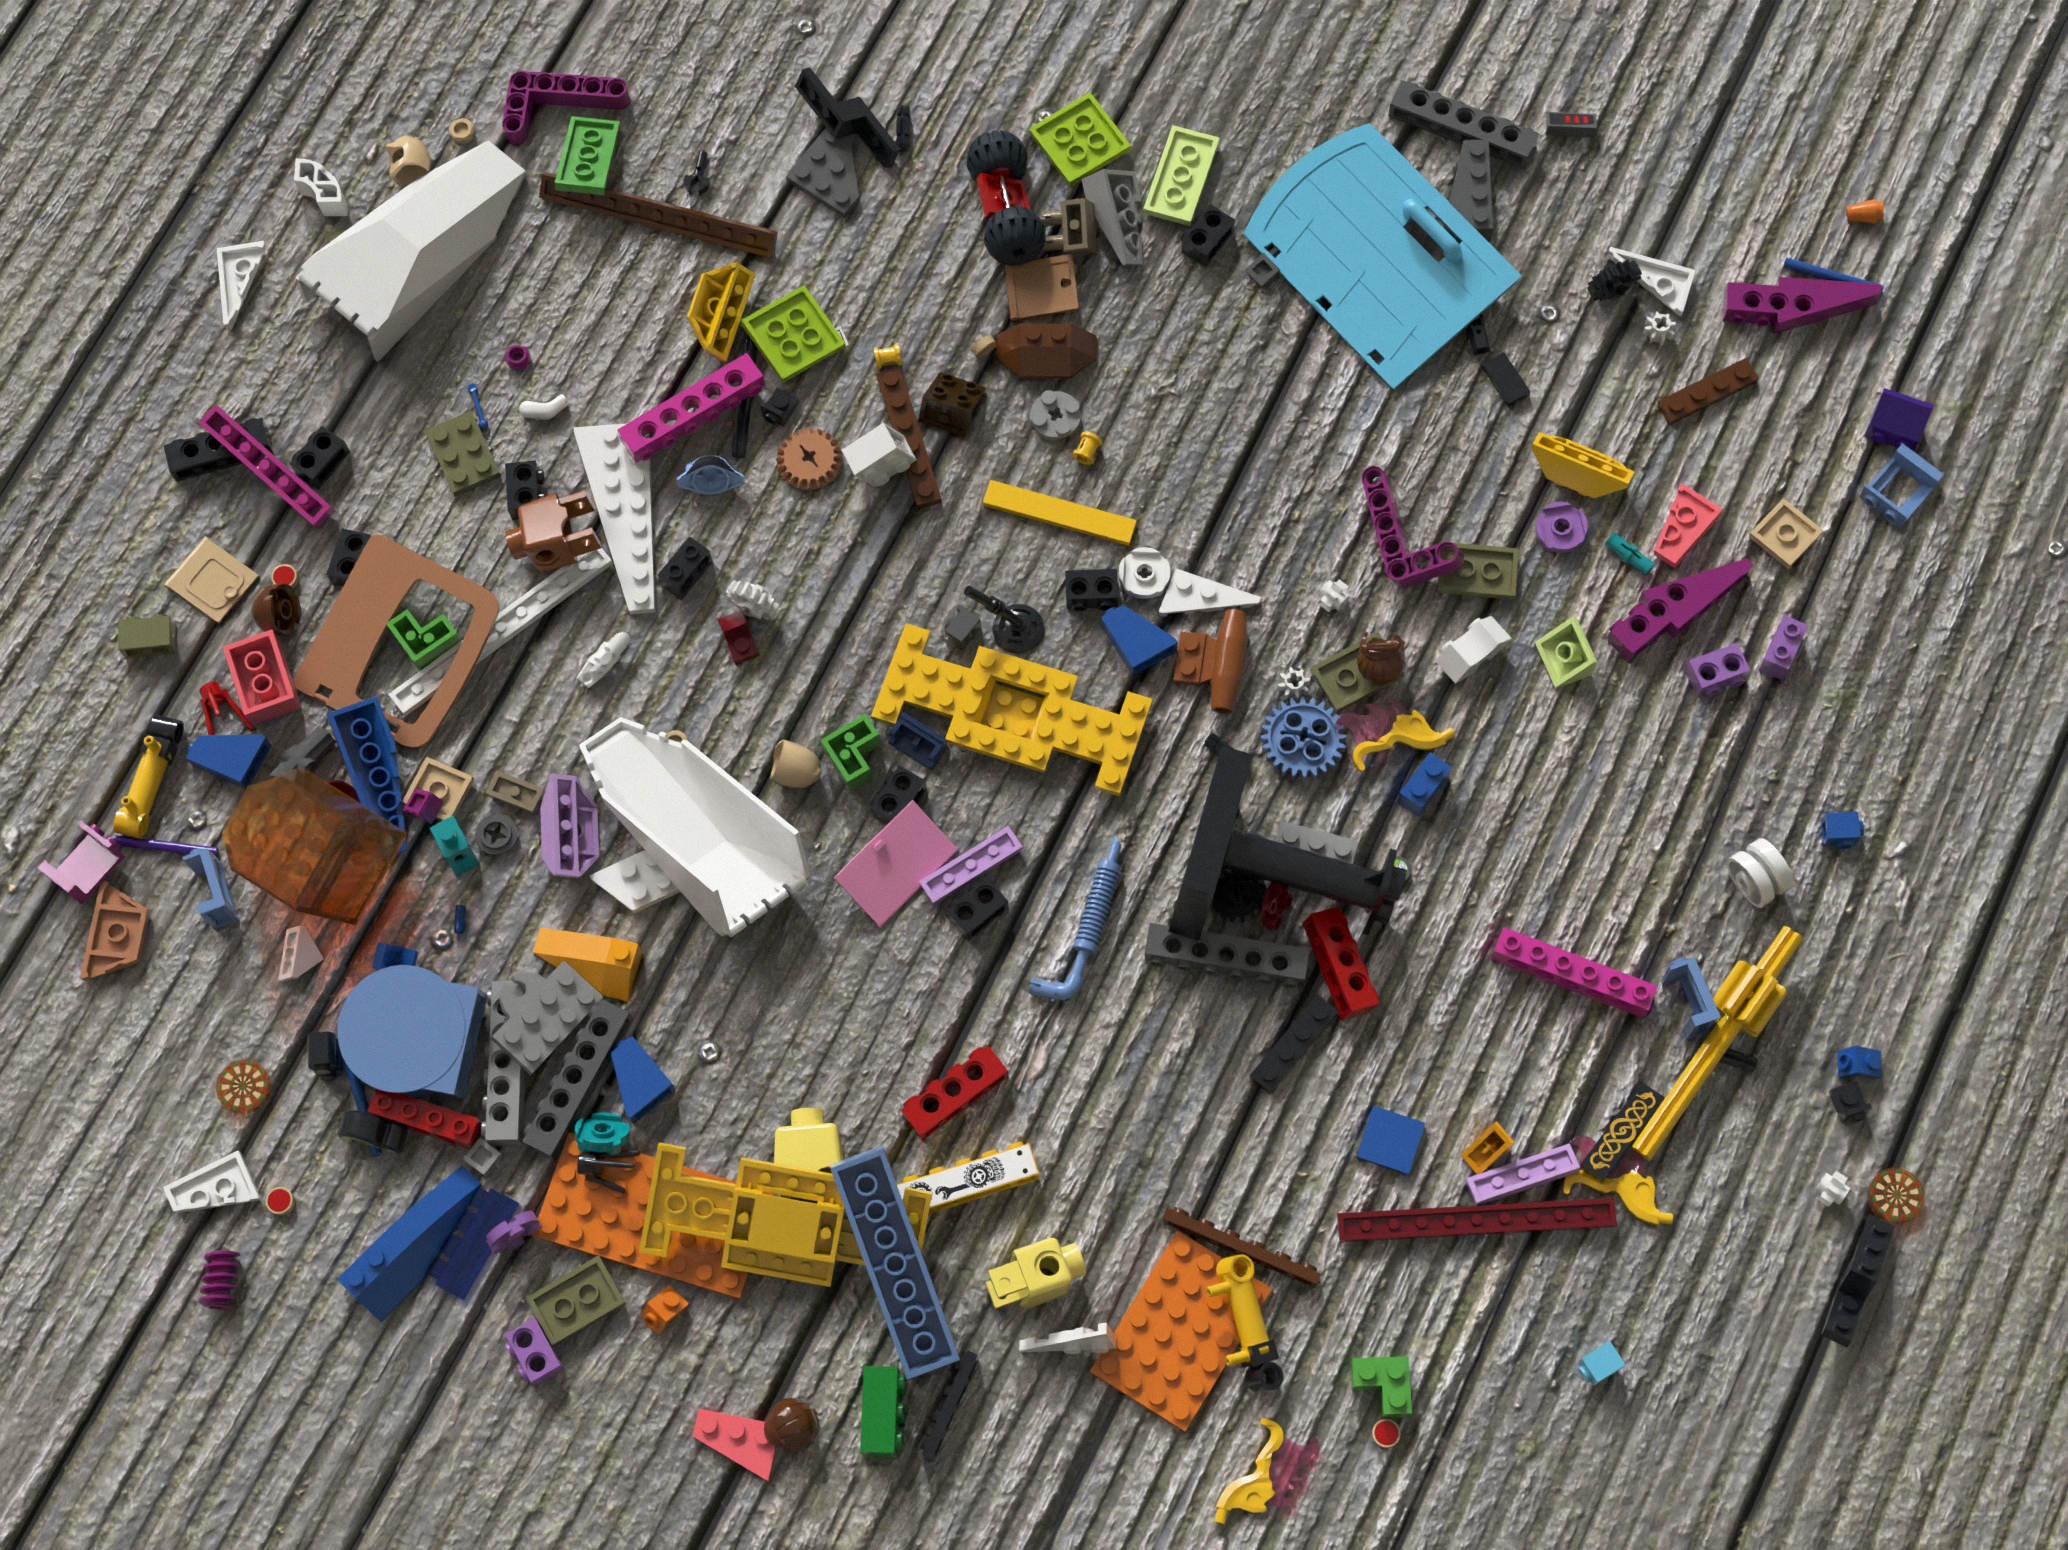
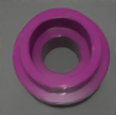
[505,345,531,370]

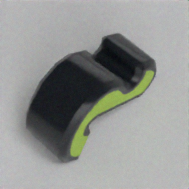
[338,1110,408,1154]

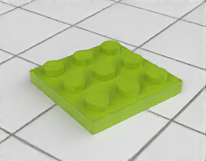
[1029,92,1131,187]
[741,285,846,383]

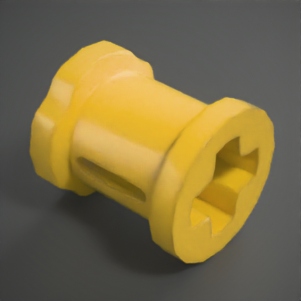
[874,344,902,370]
[1072,432,1103,465]

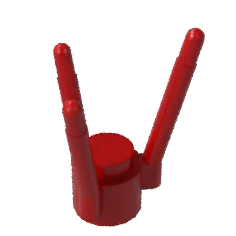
[199,682,254,735]

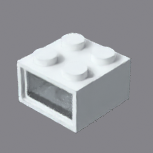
[842,423,916,487]

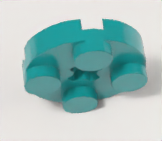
[575,1112,630,1155]

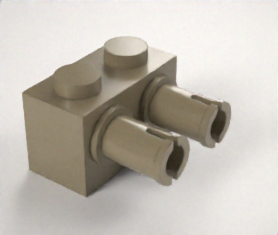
[1041,198,1097,256]

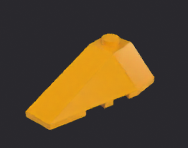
[533,927,643,1002]

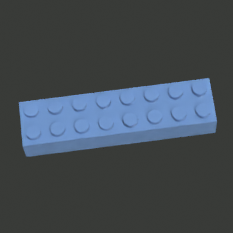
[830,1145,960,1380]

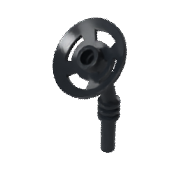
[964,586,1044,653]

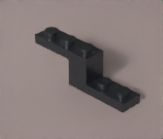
[794,67,901,168]
[1821,1214,1895,1348]

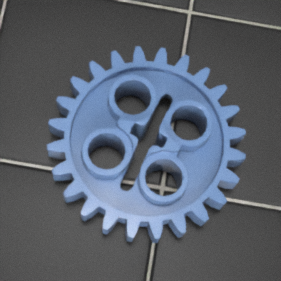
[1260,696,1346,781]

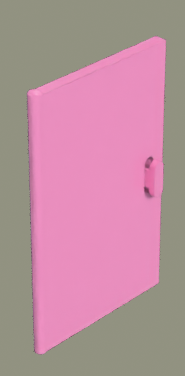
[834,800,959,928]

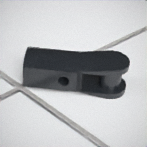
[1467,313,1490,355]

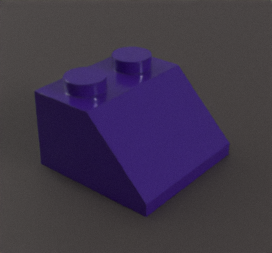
[1864,388,1934,452]

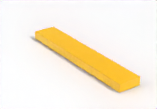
[983,480,1137,546]

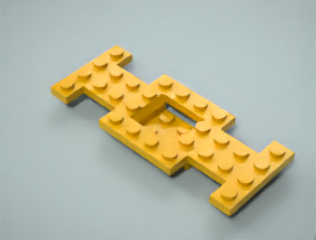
[871,623,1153,797]
[639,1142,932,1287]

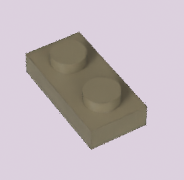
[485,770,545,815]

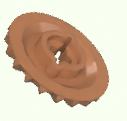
[776,427,843,490]

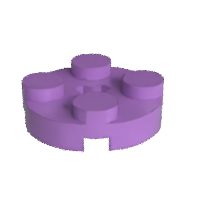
[1535,502,1588,553]
[486,1211,542,1254]

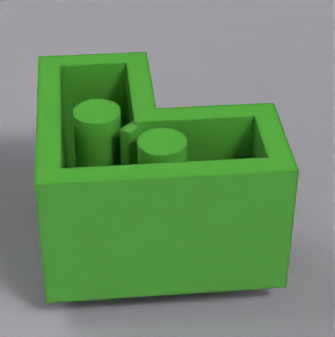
[386,609,461,671]
[820,713,881,792]
[1350,1356,1412,1419]

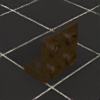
[918,372,986,437]

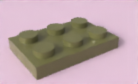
[425,411,501,497]
[1437,541,1519,600]
[1310,632,1405,714]
[526,1255,626,1347]

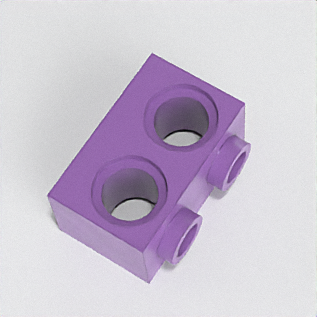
[1759,615,1808,681]
[1685,643,1750,697]
[505,1317,565,1386]

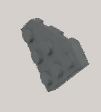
[786,128,860,218]

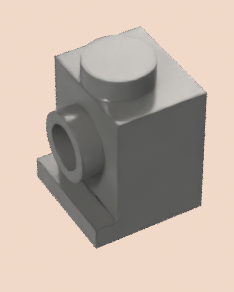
[942,604,981,651]

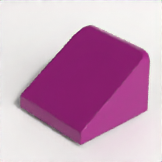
[403,788,444,824]

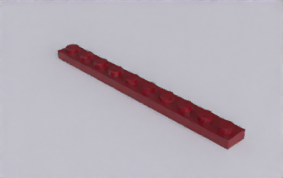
[1337,1198,1617,1243]

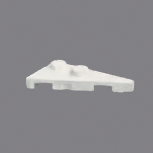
[217,241,267,329]
[1607,247,1695,316]
[1159,569,1261,617]
[1019,1323,1116,1354]

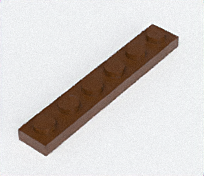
[876,366,942,509]
[1163,1207,1321,1289]

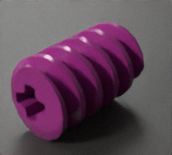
[199,1250,240,1311]

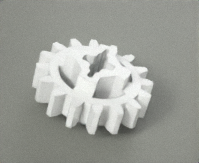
[726,580,781,621]

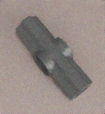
[263,726,336,798]

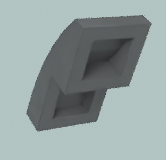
[1245,247,1281,288]

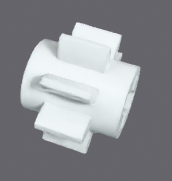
[1643,312,1676,345]
[1318,579,1350,612]
[1278,667,1310,701]
[1815,1171,1850,1207]

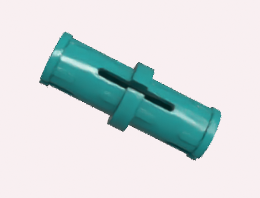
[1605,532,1656,576]

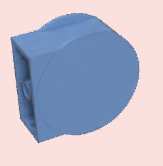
[337,965,487,1100]

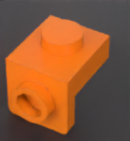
[641,1285,689,1335]

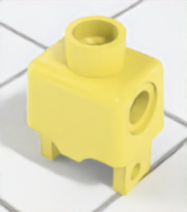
[774,1108,844,1199]
[985,1238,1086,1309]

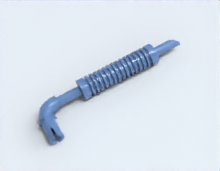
[1028,834,1122,1002]

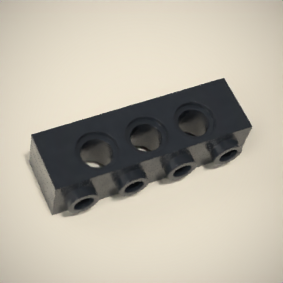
[163,418,274,482]

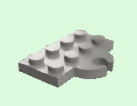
[490,961,603,1075]

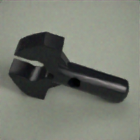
[683,151,710,196]

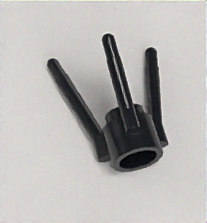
[577,1150,640,1193]

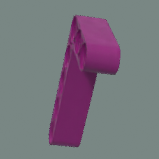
[502,71,631,145]
[1362,466,1465,588]

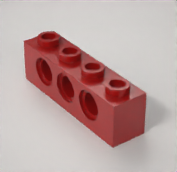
[1302,906,1380,1021]
[901,1045,1009,1141]
[367,1089,482,1149]

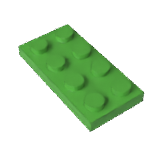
[555,116,620,195]

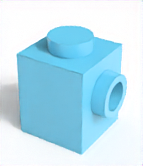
[1578,1341,1626,1386]

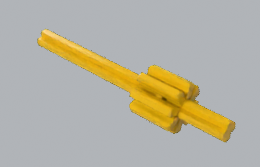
[1631,926,1803,1161]

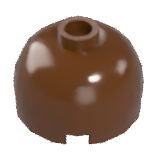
[251,584,301,636]

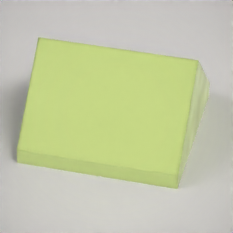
[1535,616,1597,688]

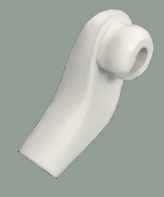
[519,394,569,420]

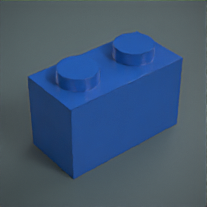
[1397,752,1452,817]

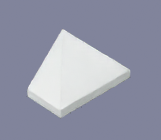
[278,925,324,982]

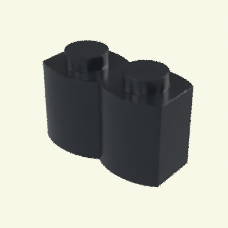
[308,1031,342,1081]

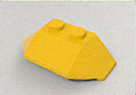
[687,262,756,362]
[1531,432,1634,498]

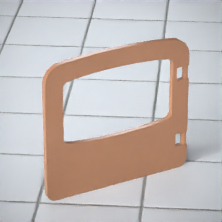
[294,534,499,748]

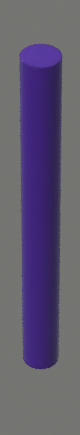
[114,835,219,857]

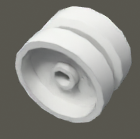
[1727,838,1794,908]

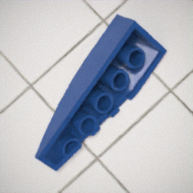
[327,696,407,859]
[337,1165,482,1323]

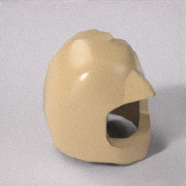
[385,135,431,185]
[770,739,822,788]

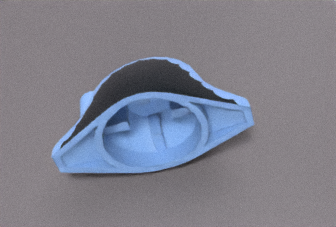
[677,455,744,495]

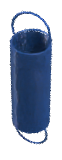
[454,898,466,941]

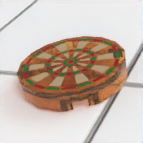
[216,1059,272,1114]
[1867,1167,1924,1224]

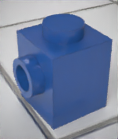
[1820,812,1864,849]

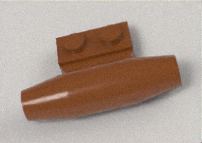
[1173,609,1247,714]

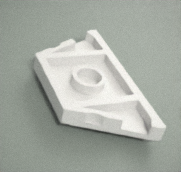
[589,850,681,913]

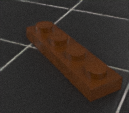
[1657,358,1759,425]

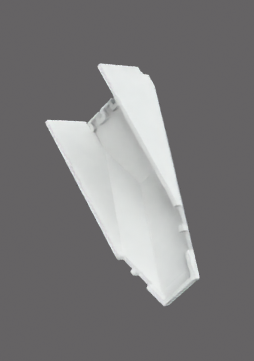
[295,141,526,362]
[579,717,810,937]

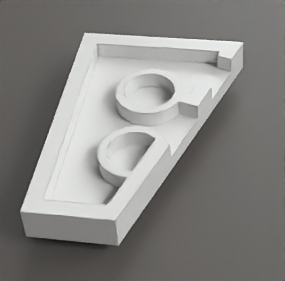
[163,1150,262,1213]

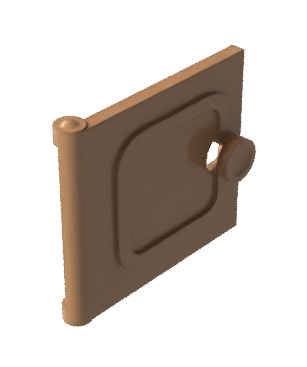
[1005,254,1079,321]

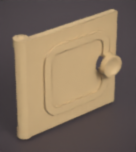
[164,536,259,624]

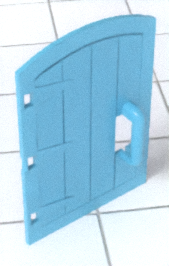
[1244,123,1522,391]

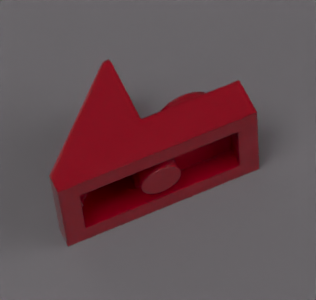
[718,610,760,665]

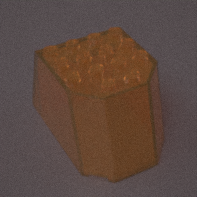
[222,767,408,925]

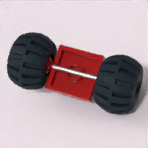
[966,130,1046,266]

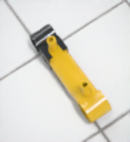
[113,715,184,839]
[1206,1254,1284,1392]

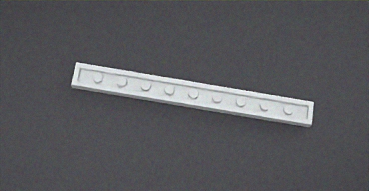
[388,548,613,717]

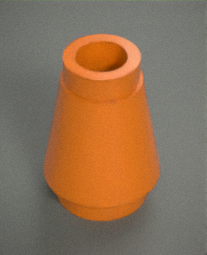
[1846,199,1884,224]

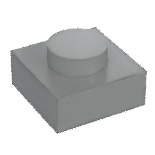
[463,1138,503,1177]

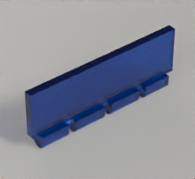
[428,1188,520,1300]

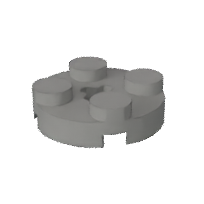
[1030,390,1081,441]

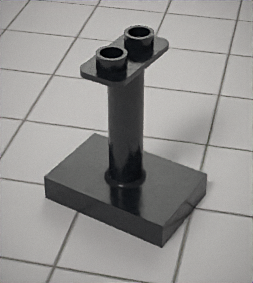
[1168,746,1407,941]

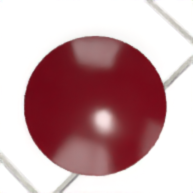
[1262,882,1293,930]

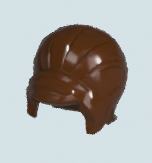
[1357,632,1406,685]
[764,1398,819,1452]

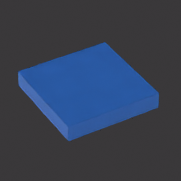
[1356,1105,1425,1176]

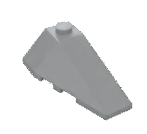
[1082,169,1143,266]

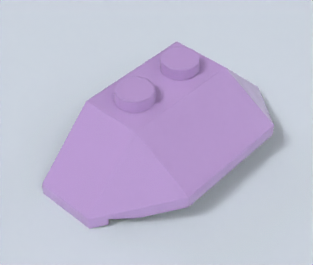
[540,773,599,878]

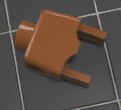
[505,490,601,572]

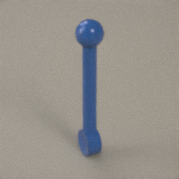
[467,383,488,430]

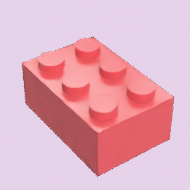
[223,630,302,726]

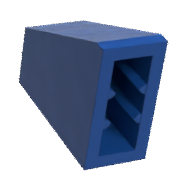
[1101,605,1178,676]
[186,735,272,790]
[611,1036,676,1124]

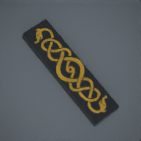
[1580,1082,1665,1183]

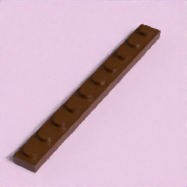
[539,172,778,258]

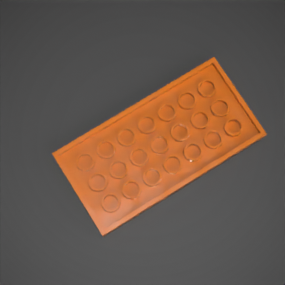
[532,1132,776,1300]

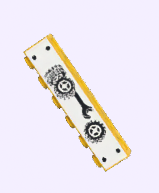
[897,1142,1040,1215]

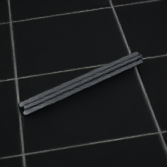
[731,331,757,458]

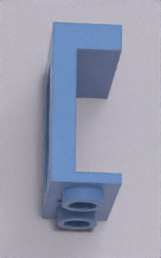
[1859,444,1944,528]
[182,848,239,929]
[1661,957,1721,1040]

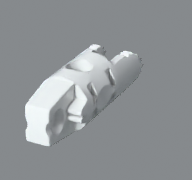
[576,632,631,688]

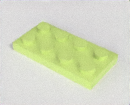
[1143,125,1220,226]

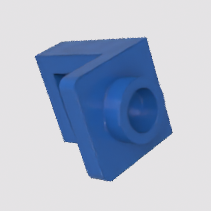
[372,942,418,970]
[1837,1046,1882,1079]

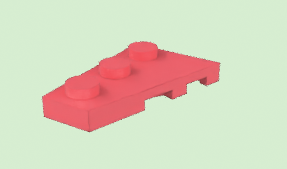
[1654,483,1723,568]
[693,1409,777,1482]

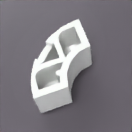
[294,158,348,216]
[1435,616,1512,684]

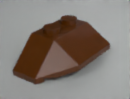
[996,323,1097,379]

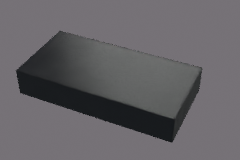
[1482,352,1530,407]

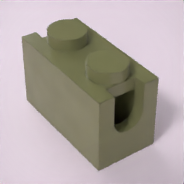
[118,614,177,659]

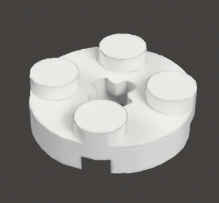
[1119,547,1170,599]

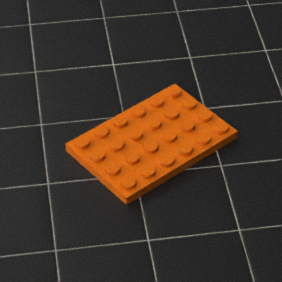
[1090,1230,1272,1433]

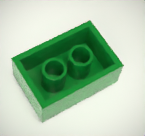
[860,1366,906,1460]

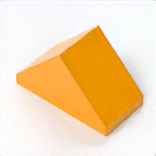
[1461,1121,1515,1175]

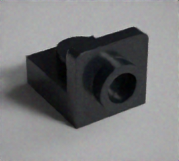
[760,388,799,427]
[1829,1081,1872,1123]

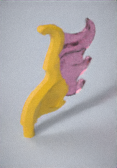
[1335,699,1455,772]
[1563,1136,1673,1226]
[1214,1418,1319,1525]

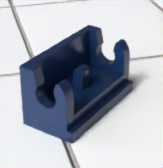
[888,712,948,770]

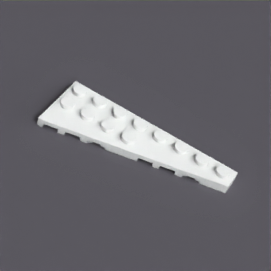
[574,423,656,614]

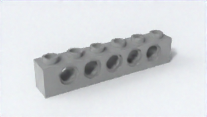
[481,981,525,1146]

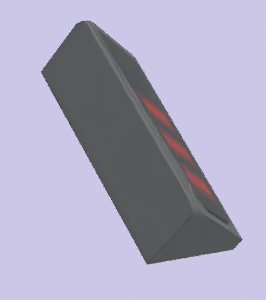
[1545,112,1597,138]

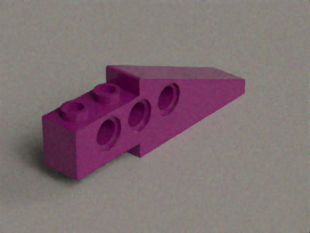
[1723,277,1881,334]
[1607,558,1754,663]

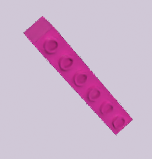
[617,353,765,463]
[198,404,335,529]
[1491,927,1658,1018]

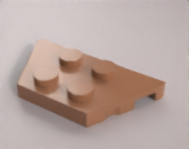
[80,880,150,981]

